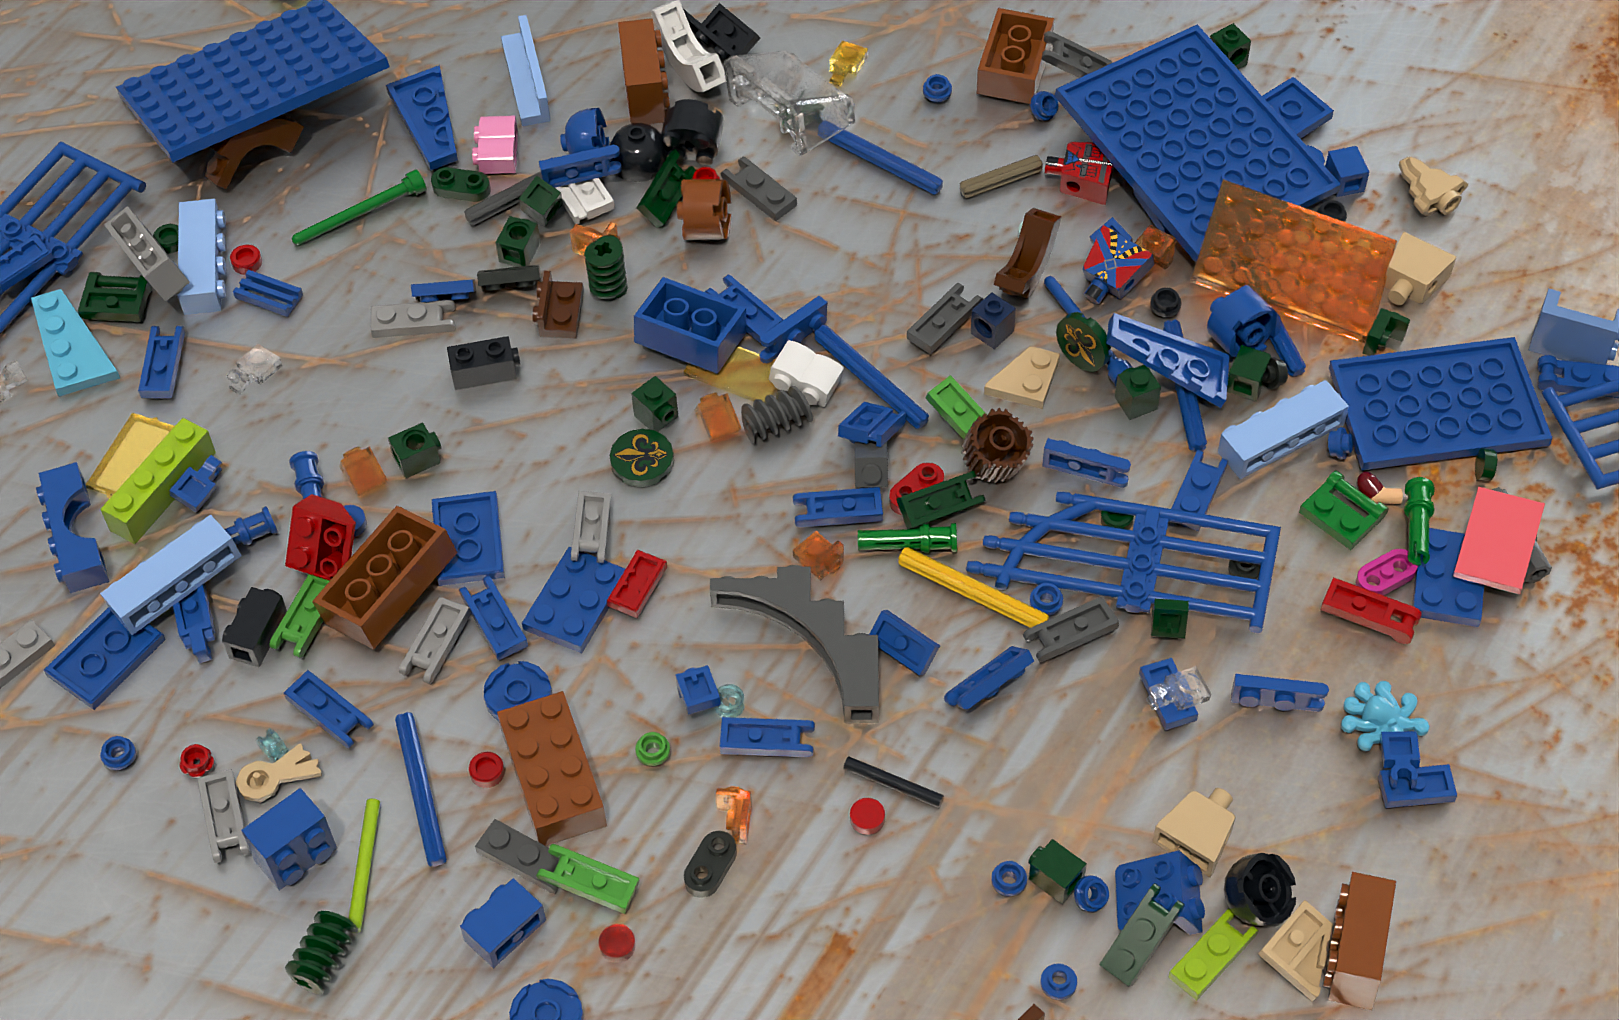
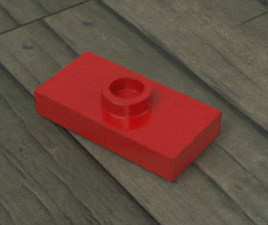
[607,550,667,618]

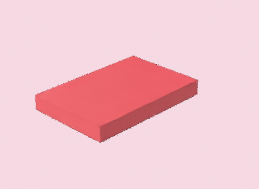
[1453,487,1545,594]

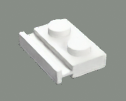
[555,178,615,225]

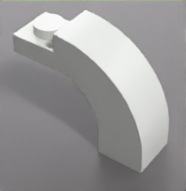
[650,0,728,92]

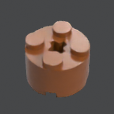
[677,179,731,240]

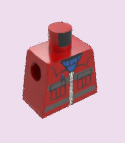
[1044,142,1113,205]

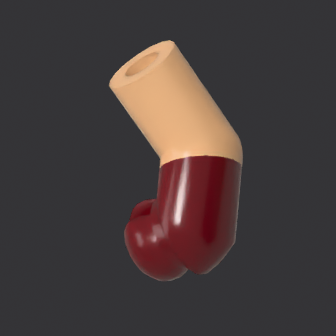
[1357,472,1403,504]

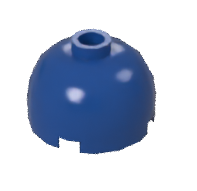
[560,108,610,162]

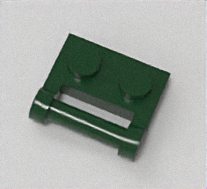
[78,272,153,322]

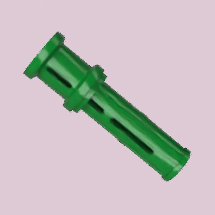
[1404,477,1435,565]
[858,523,957,553]

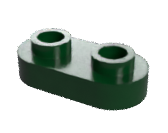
[431,167,491,202]

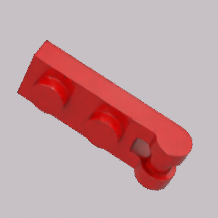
[1320,577,1422,644]

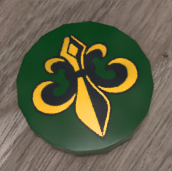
[1056,312,1111,372]
[609,428,674,487]

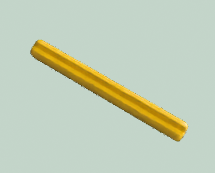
[898,547,1049,628]

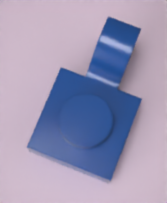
[169,455,222,513]

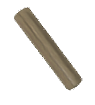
[959,155,1043,198]

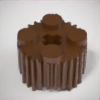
[961,408,1034,483]

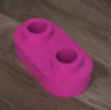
[1355,549,1418,595]

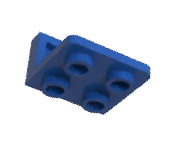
[1115,850,1205,935]

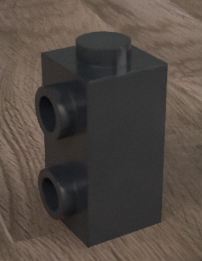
[447,336,521,390]
[222,587,287,667]

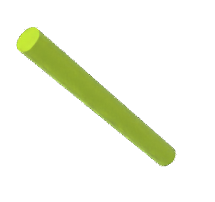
[348,798,380,933]

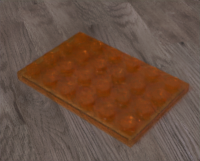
[1190,179,1397,343]

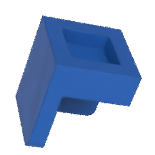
[1325,146,1370,198]

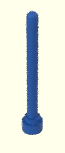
[1044,276,1133,386]

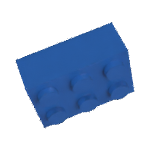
[634,277,746,374]

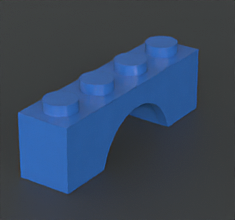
[36,462,109,593]

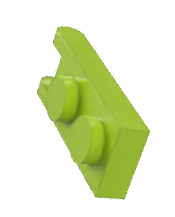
[1168,908,1259,1001]

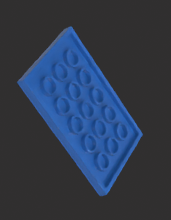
[1329,337,1553,470]

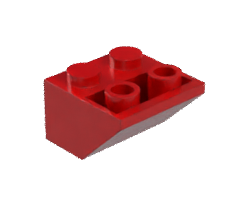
[285,494,356,580]

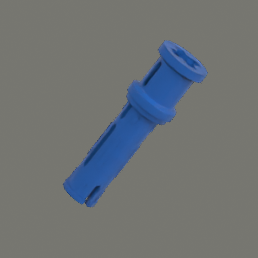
[289,451,324,499]
[224,506,278,546]

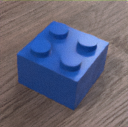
[241,788,337,891]

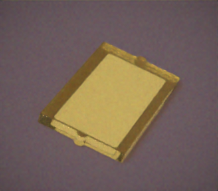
[684,346,779,402]
[86,413,175,499]

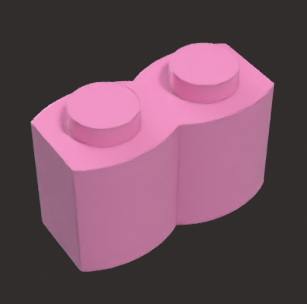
[472,116,518,174]

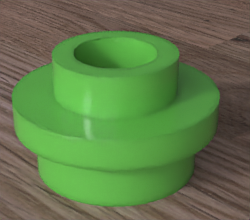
[635,732,670,766]

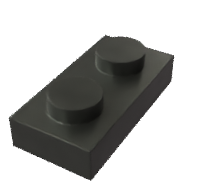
[477,265,541,290]

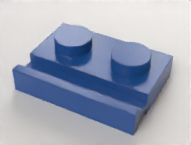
[838,402,906,447]

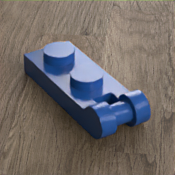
[1538,355,1619,398]

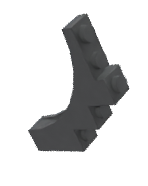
[710,565,879,723]

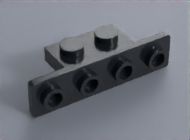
[683,3,761,79]

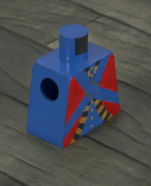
[1082,225,1155,305]

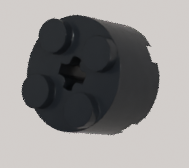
[660,99,724,166]

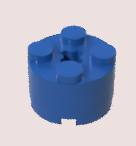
[1207,285,1281,357]

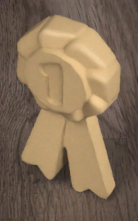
[236,743,322,803]

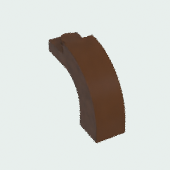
[204,114,304,189]
[993,208,1062,299]

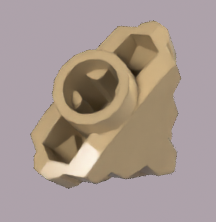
[1399,156,1468,216]

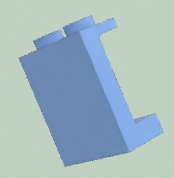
[1528,288,1619,365]

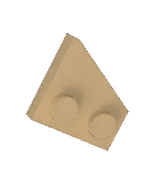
[984,346,1060,409]
[1258,900,1333,1002]

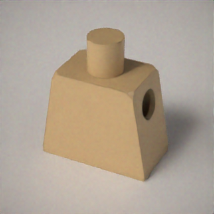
[1383,232,1457,305]
[1153,788,1236,877]

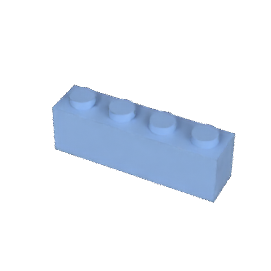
[178,198,226,315]
[1218,380,1349,479]
[100,514,242,635]

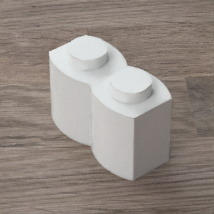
[769,340,844,407]

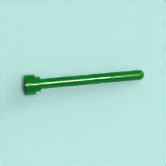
[292,169,427,245]

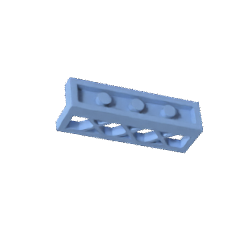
[501,15,551,127]

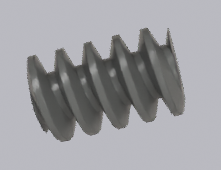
[741,386,813,444]

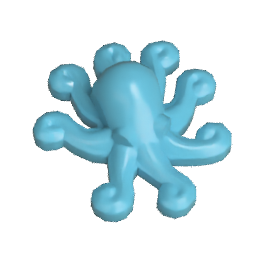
[1341,681,1430,752]

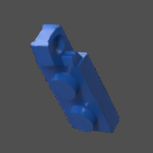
[173,583,216,664]

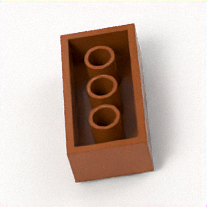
[312,505,457,650]
[497,691,607,846]

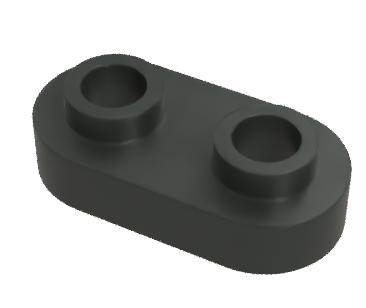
[684,831,737,898]

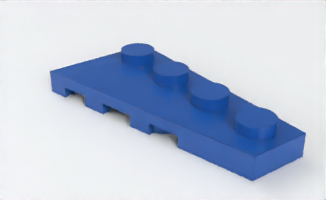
[386,65,458,171]
[1106,313,1230,408]

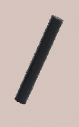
[843,756,944,808]

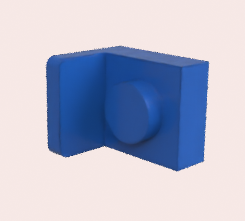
[675,665,721,715]

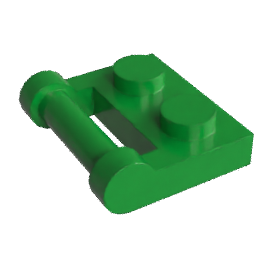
[1299,470,1389,551]

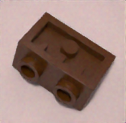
[532,271,584,339]

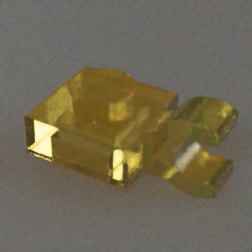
[830,41,868,86]

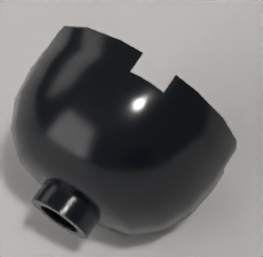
[610,123,668,182]
[1224,853,1296,926]

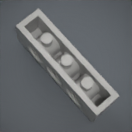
[104,206,190,302]

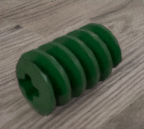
[584,235,628,299]
[285,911,358,995]

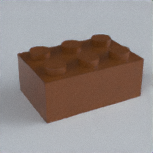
[976,8,1054,104]
[618,18,670,124]
[1323,872,1396,1010]

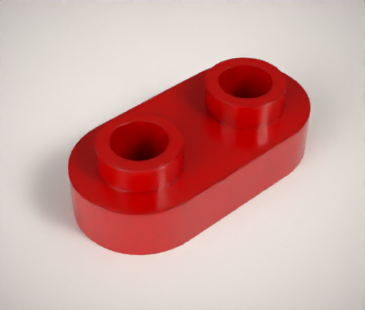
[889,462,944,515]

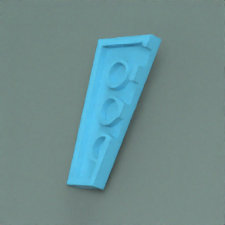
[31,289,120,397]

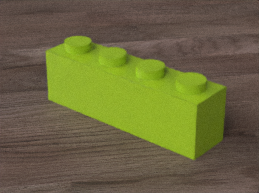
[100,418,216,544]

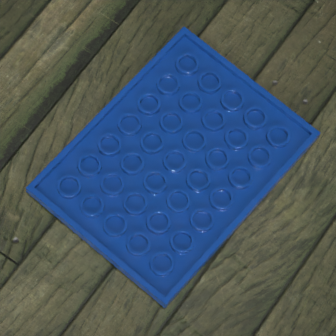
[116,0,390,163]
[1055,24,1341,262]

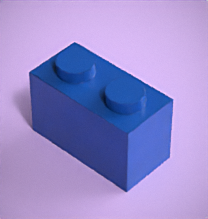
[460,878,546,969]

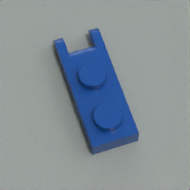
[539,145,622,188]
[705,274,783,343]
[760,296,828,363]
[138,326,185,398]
[1042,438,1131,488]
[1171,450,1229,532]
[792,487,883,527]
[459,575,528,661]
[944,646,1034,709]
[283,670,374,749]
[1231,674,1329,712]
[720,717,815,757]

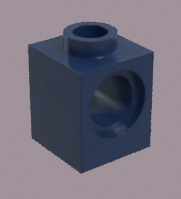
[971,292,1016,350]

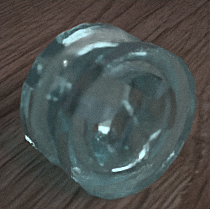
[714,684,745,718]
[255,728,289,763]

